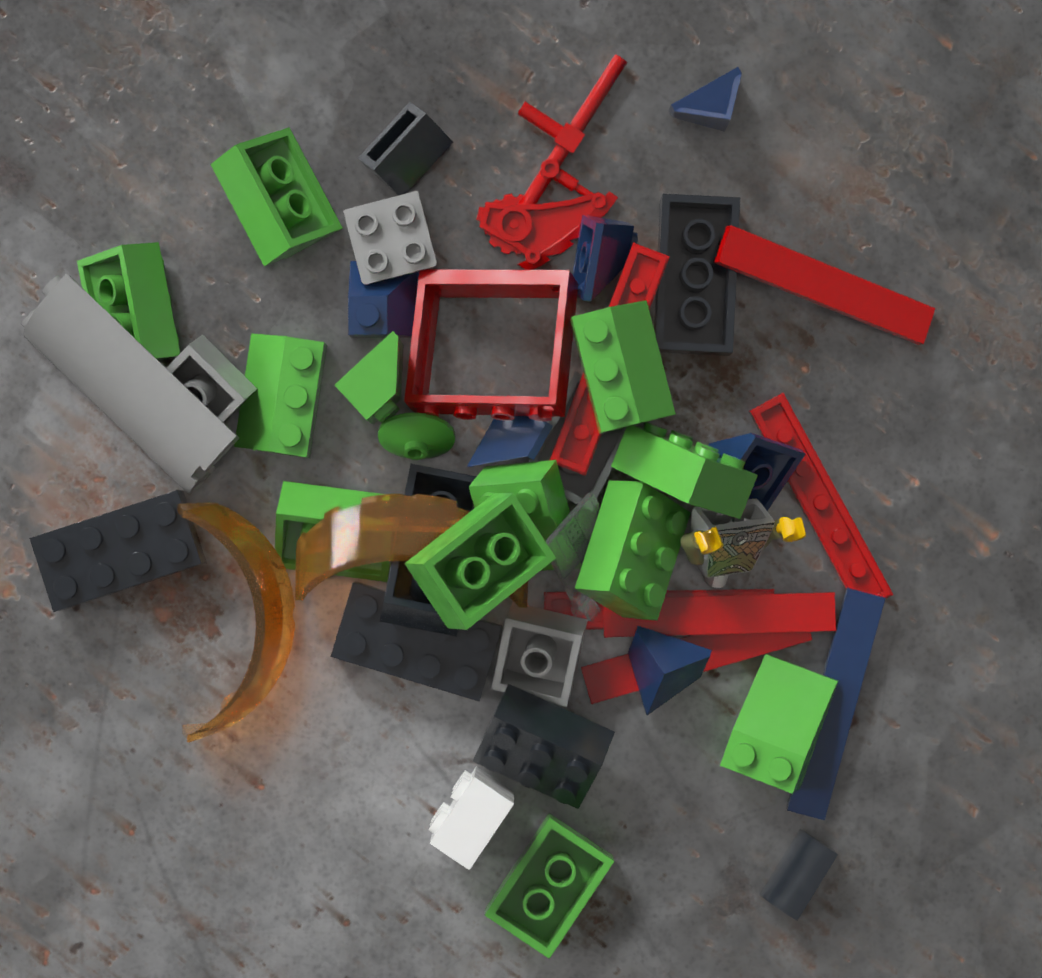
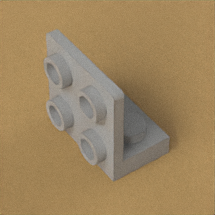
[343,191,437,285]

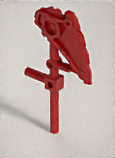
[476,54,627,270]

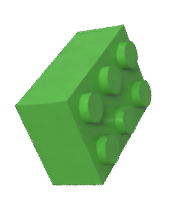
[611,422,758,519]
[575,480,691,620]
[404,493,556,630]
[484,813,614,959]

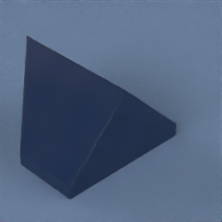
[669,67,742,132]
[467,416,553,467]
[628,626,712,715]

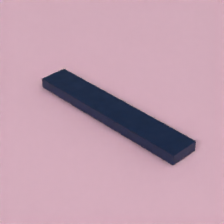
[786,587,886,820]

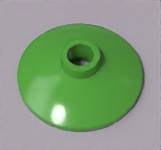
[378,413,455,460]

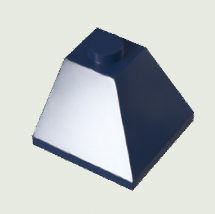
[572,215,638,301]
[348,261,419,338]
[709,433,806,511]

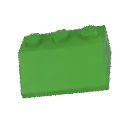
[210,127,343,266]
[77,242,180,362]
[570,300,676,434]
[335,331,404,425]
[234,333,328,458]
[274,481,398,582]

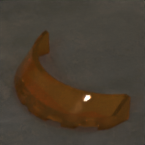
[295,494,530,608]
[177,502,295,743]

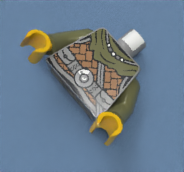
[680,498,806,588]

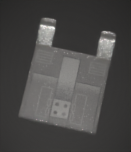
[546,493,600,622]

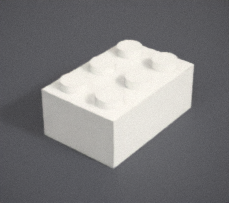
[428,766,514,870]

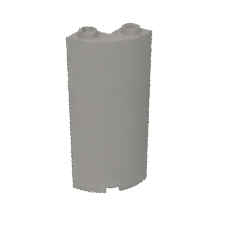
[21,273,240,495]

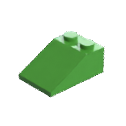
[469,460,581,571]
[720,654,838,794]

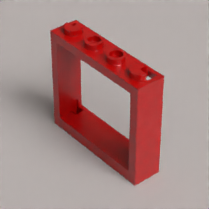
[404,269,578,421]

